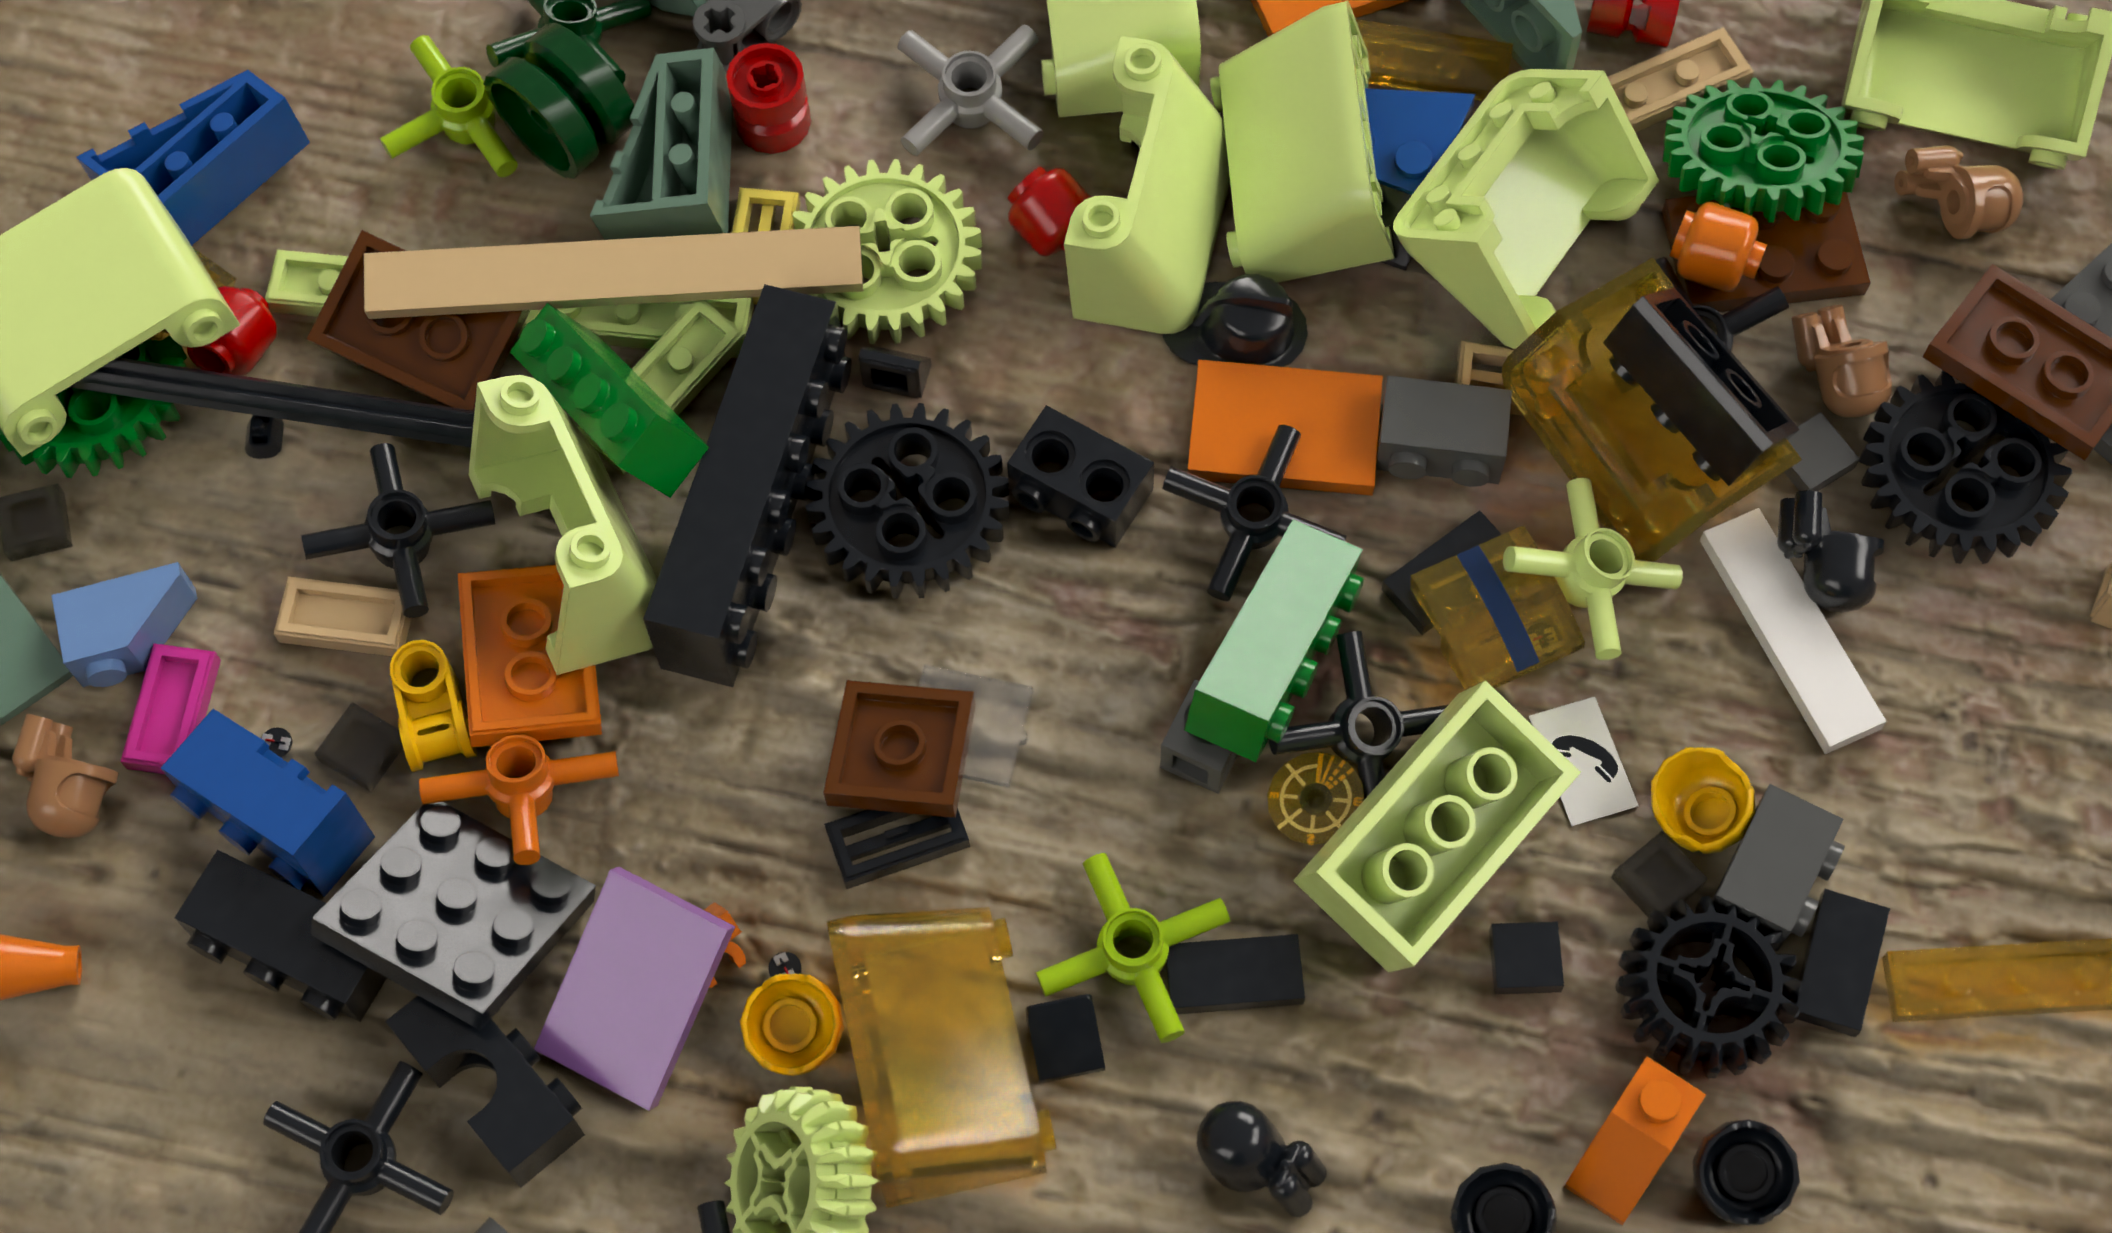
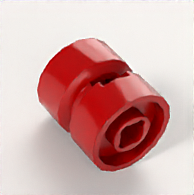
[1586,0,1680,49]
[726,43,811,154]

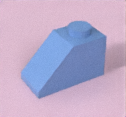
[51,562,197,687]

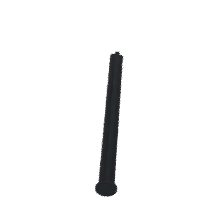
[70,357,474,447]

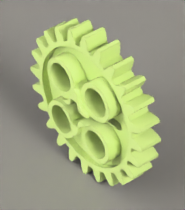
[792,159,982,344]

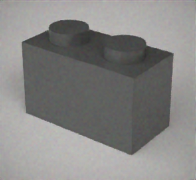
[1376,376,1512,487]
[1712,784,1845,951]

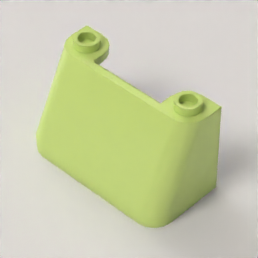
[1041,0,1201,118]
[1841,0,2112,170]
[1210,1,1395,283]
[1064,35,1230,334]
[1393,69,1659,351]
[0,168,240,457]
[468,375,657,675]

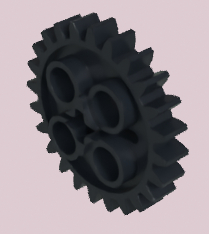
[1859,370,2072,564]
[806,403,1010,599]

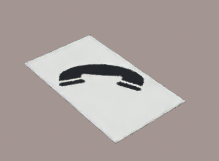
[1529,696,1639,826]

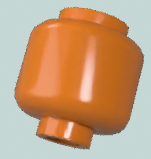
[1669,202,1767,292]

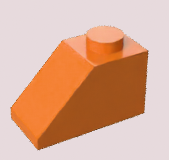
[1563,1056,1707,1225]

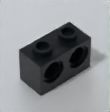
[1007,405,1154,548]

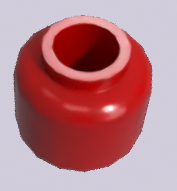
[1007,166,1091,257]
[187,286,277,376]

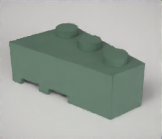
[590,48,733,240]

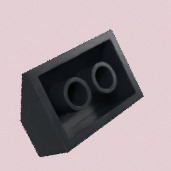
[1603,288,1800,486]

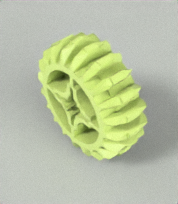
[724,1086,879,1233]

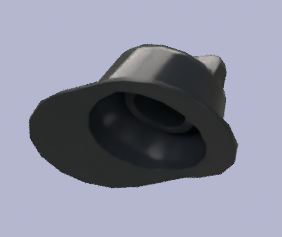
[1163,274,1308,367]

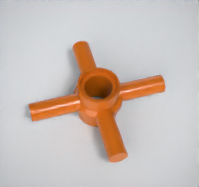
[419,735,619,865]

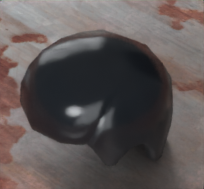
[1692,1120,1800,1226]
[1450,1162,1557,1233]

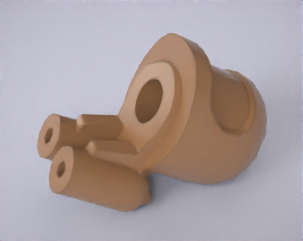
[1894,146,2023,239]
[1791,305,1892,418]
[12,714,119,839]

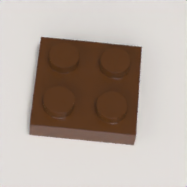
[823,680,976,818]

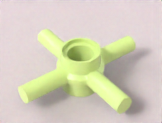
[1503,478,1683,660]

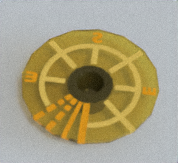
[1267,752,1364,845]

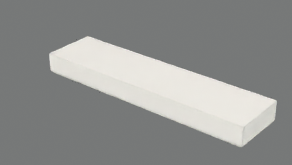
[1700,508,1887,754]

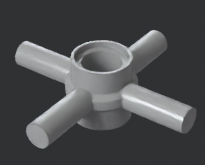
[898,24,1044,156]

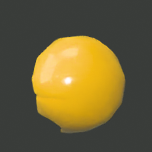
[1651,747,1756,854]
[740,974,844,1076]

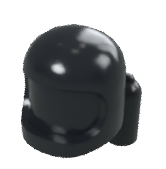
[1777,490,1884,613]
[1196,1101,1327,1217]

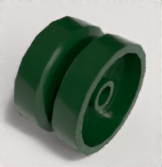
[484,23,634,179]

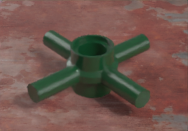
[486,0,652,84]

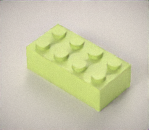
[1293,680,1581,973]

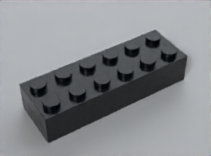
[643,284,852,687]

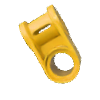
[390,640,477,773]

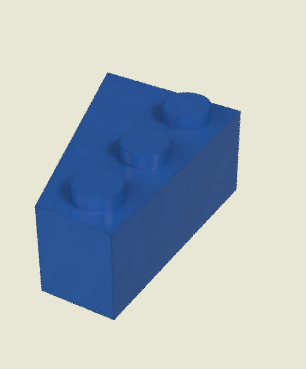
[76,70,310,246]
[1365,88,1475,195]
[161,709,375,897]

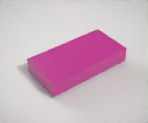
[120,643,221,775]

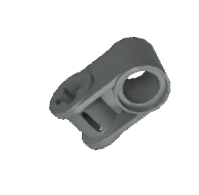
[693,0,802,73]

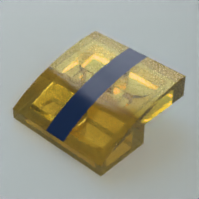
[1410,525,1585,690]

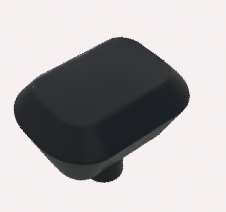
[245,415,284,459]

